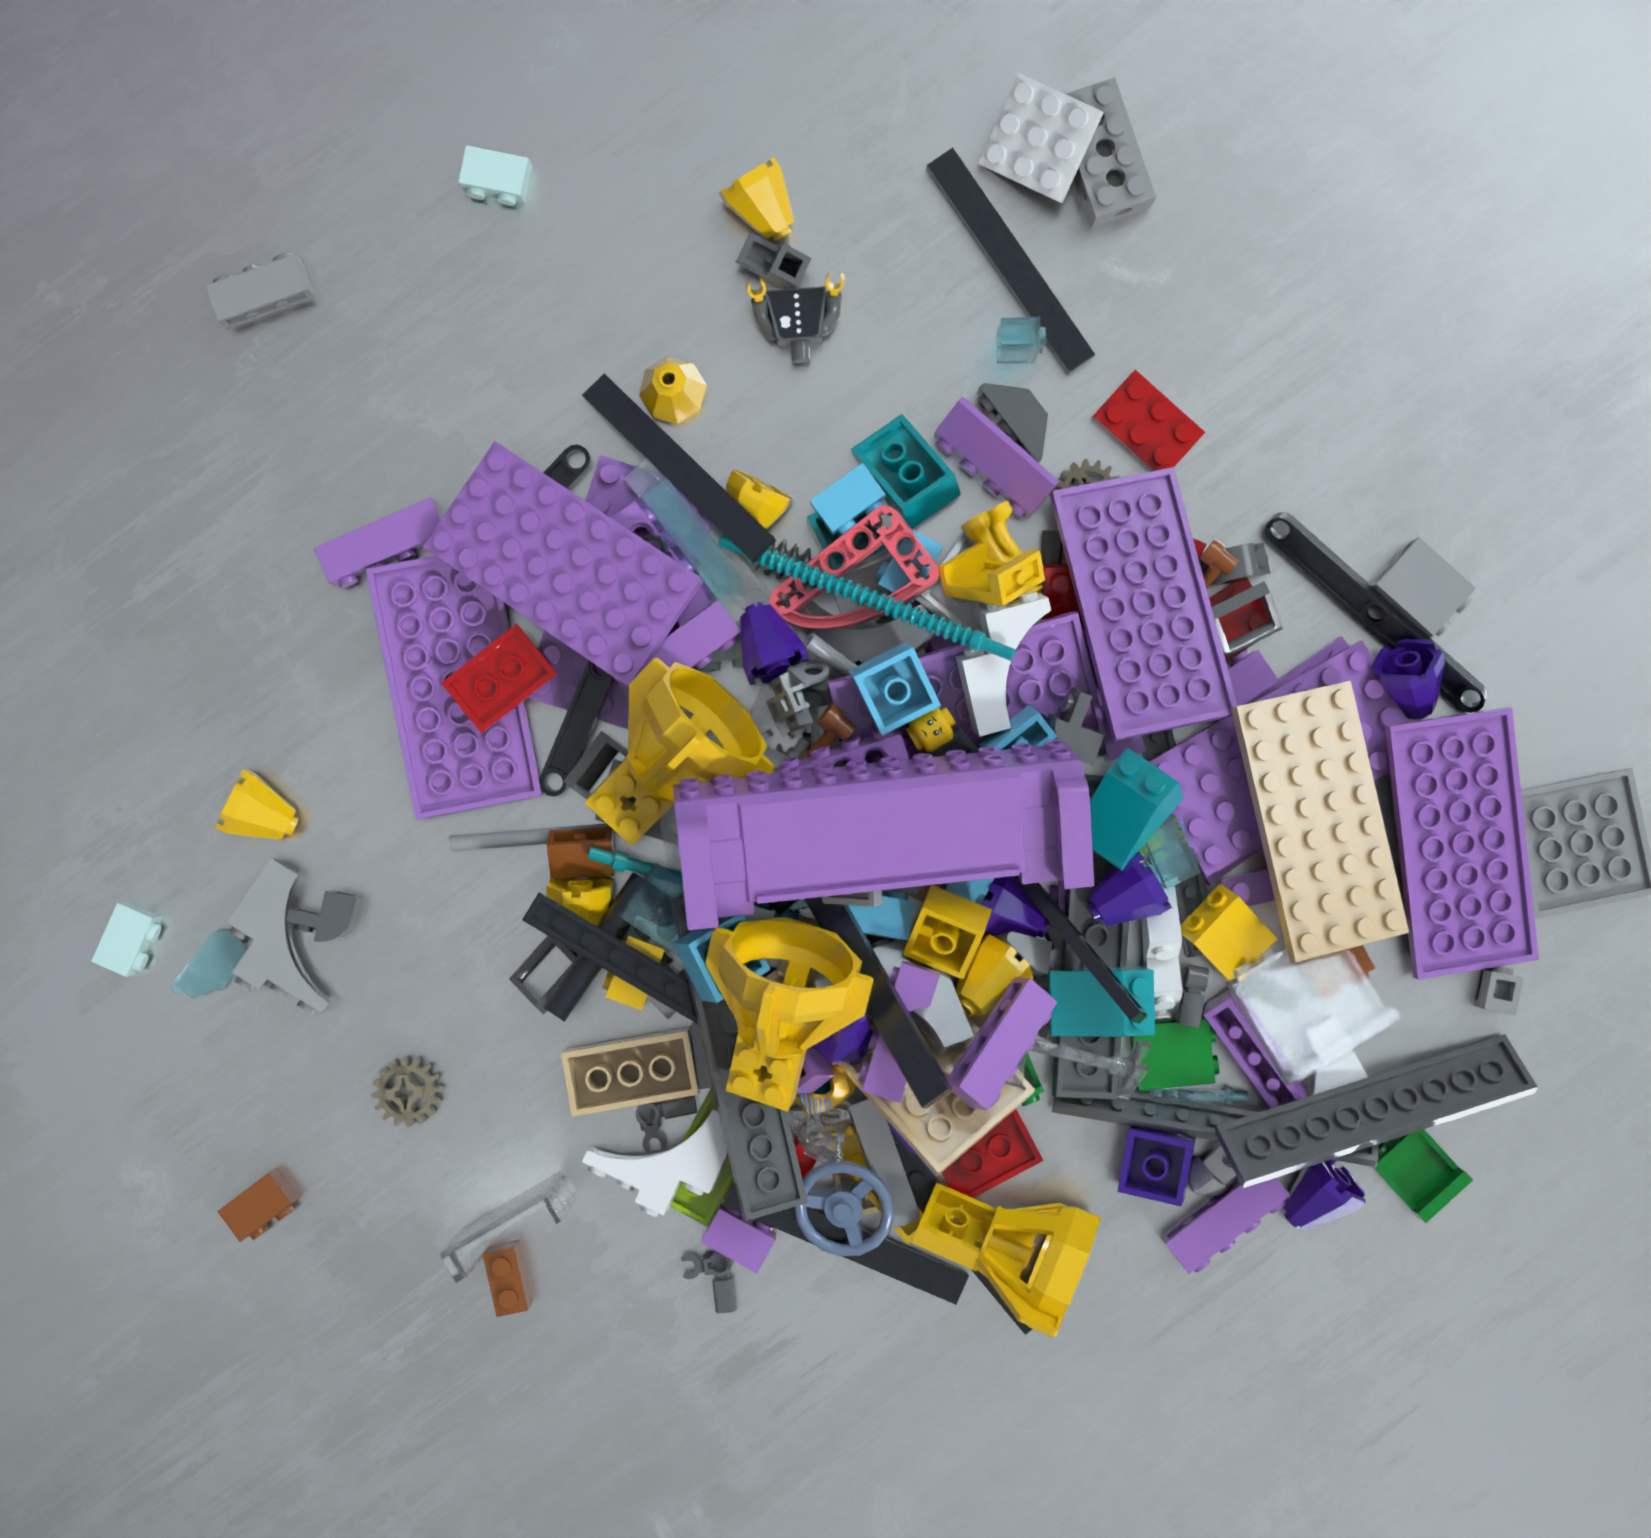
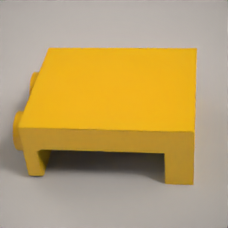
[939,542,1045,606]
[1180,884,1277,985]

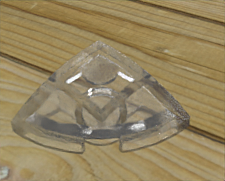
[787,1104,847,1163]

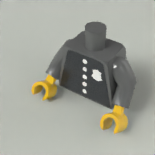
[746,272,845,363]

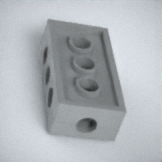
[1066,77,1156,228]

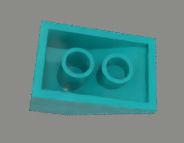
[851,414,961,529]
[1090,748,1184,871]
[1048,966,1155,1037]

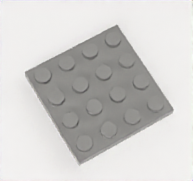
[1521,768,1651,918]

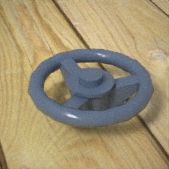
[794,1161,895,1256]

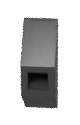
[977,383,1048,463]

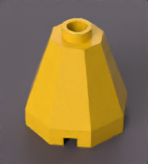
[719,157,794,242]
[639,356,707,426]
[720,469,792,535]
[215,768,299,840]
[546,877,614,953]
[955,934,1033,1017]

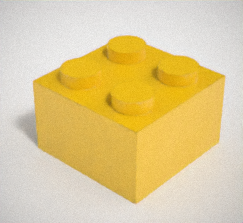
[902,885,992,979]

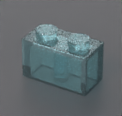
[996,317,1046,364]
[1140,814,1201,889]

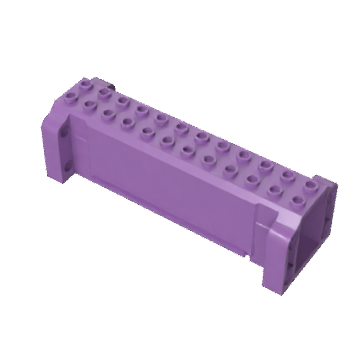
[673,740,1094,930]

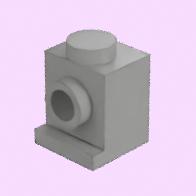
[1475,966,1523,1016]

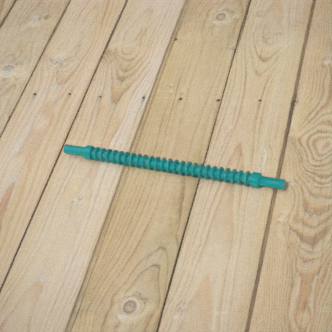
[718,534,1016,661]

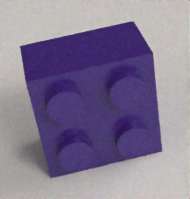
[1117,1126,1196,1207]

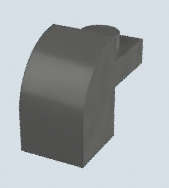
[735,232,812,289]
[1198,543,1271,587]
[1047,687,1105,765]
[285,890,363,942]

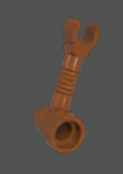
[1199,538,1239,589]
[798,703,856,760]

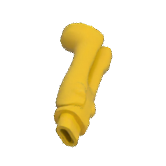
[960,501,1043,601]

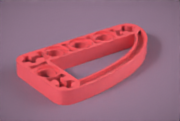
[770,505,940,630]

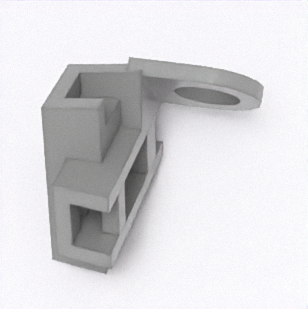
[766,660,829,731]

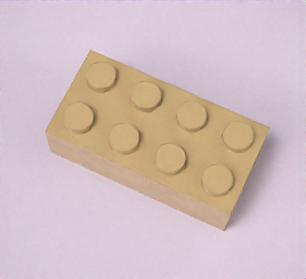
[561,1027,701,1117]

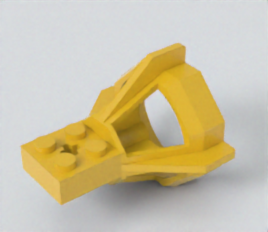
[585,657,775,846]
[706,917,873,1112]
[912,1182,1101,1338]

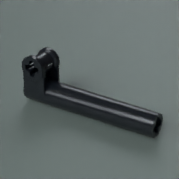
[543,872,675,1022]

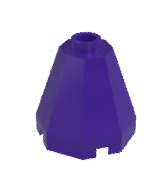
[740,602,810,685]
[1372,639,1445,720]
[1087,852,1172,926]
[982,876,1049,938]
[812,1010,878,1065]
[1284,1160,1366,1230]

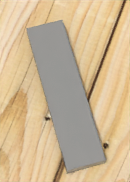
[847,1099,921,1230]

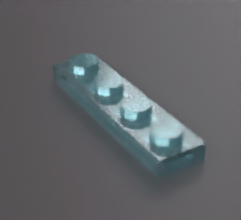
[641,478,744,600]

